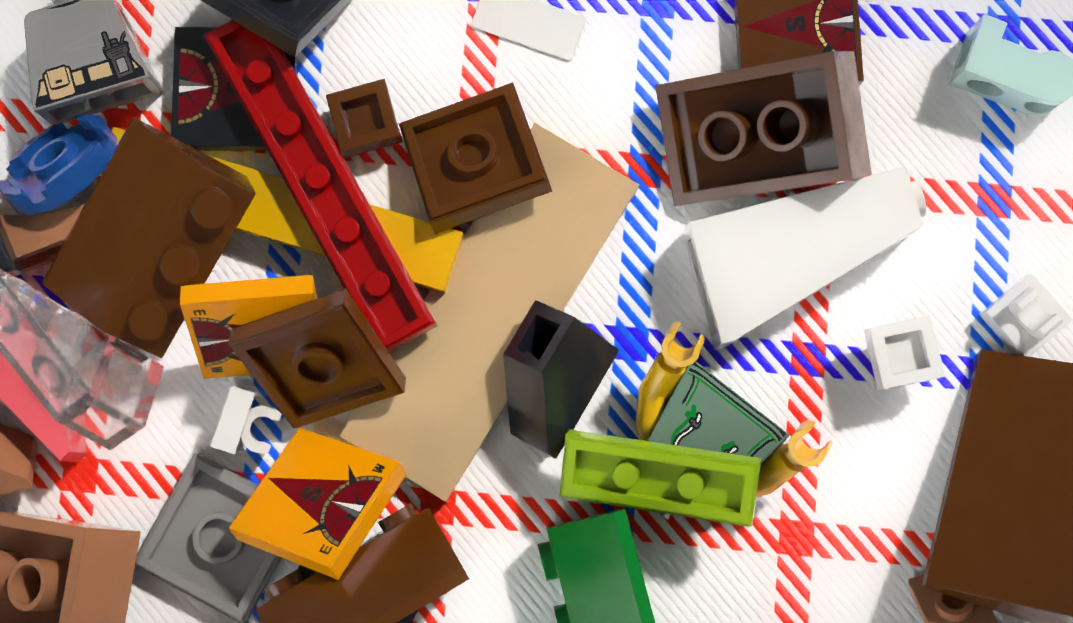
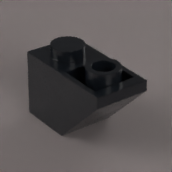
[503,300,620,459]

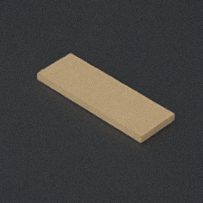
[340,123,639,502]

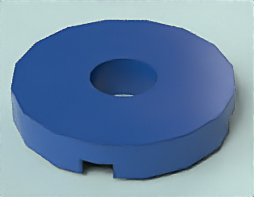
[0,114,118,216]

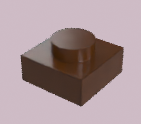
[326,78,403,158]

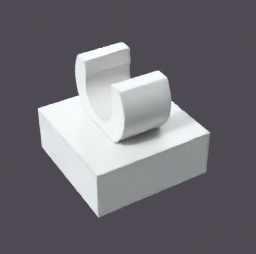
[979,273,1073,357]
[864,315,946,391]
[210,386,282,455]

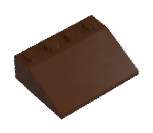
[922,349,1073,623]

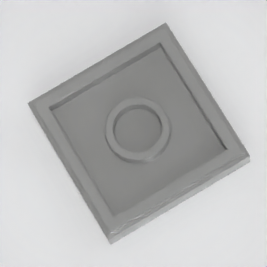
[135,452,282,623]

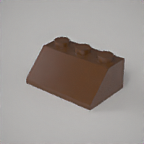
[42,117,256,359]
[255,503,470,623]

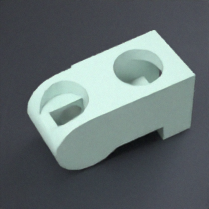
[948,14,1073,115]

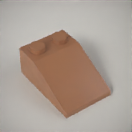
[0,510,141,623]

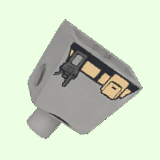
[24,0,163,125]

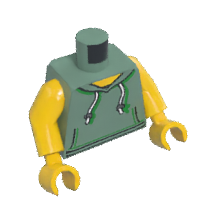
[635,322,833,520]

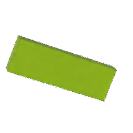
[559,429,761,527]

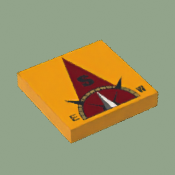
[180,275,317,379]
[229,427,406,580]

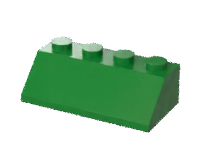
[537,509,655,623]

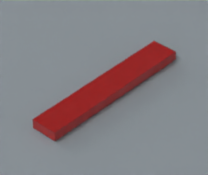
[204,20,438,353]

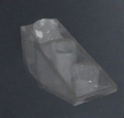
[0,269,164,451]

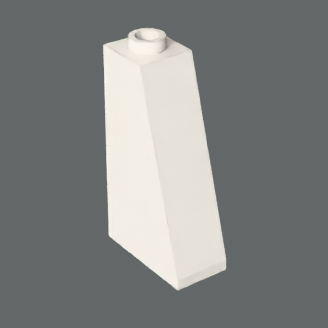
[682,166,926,350]

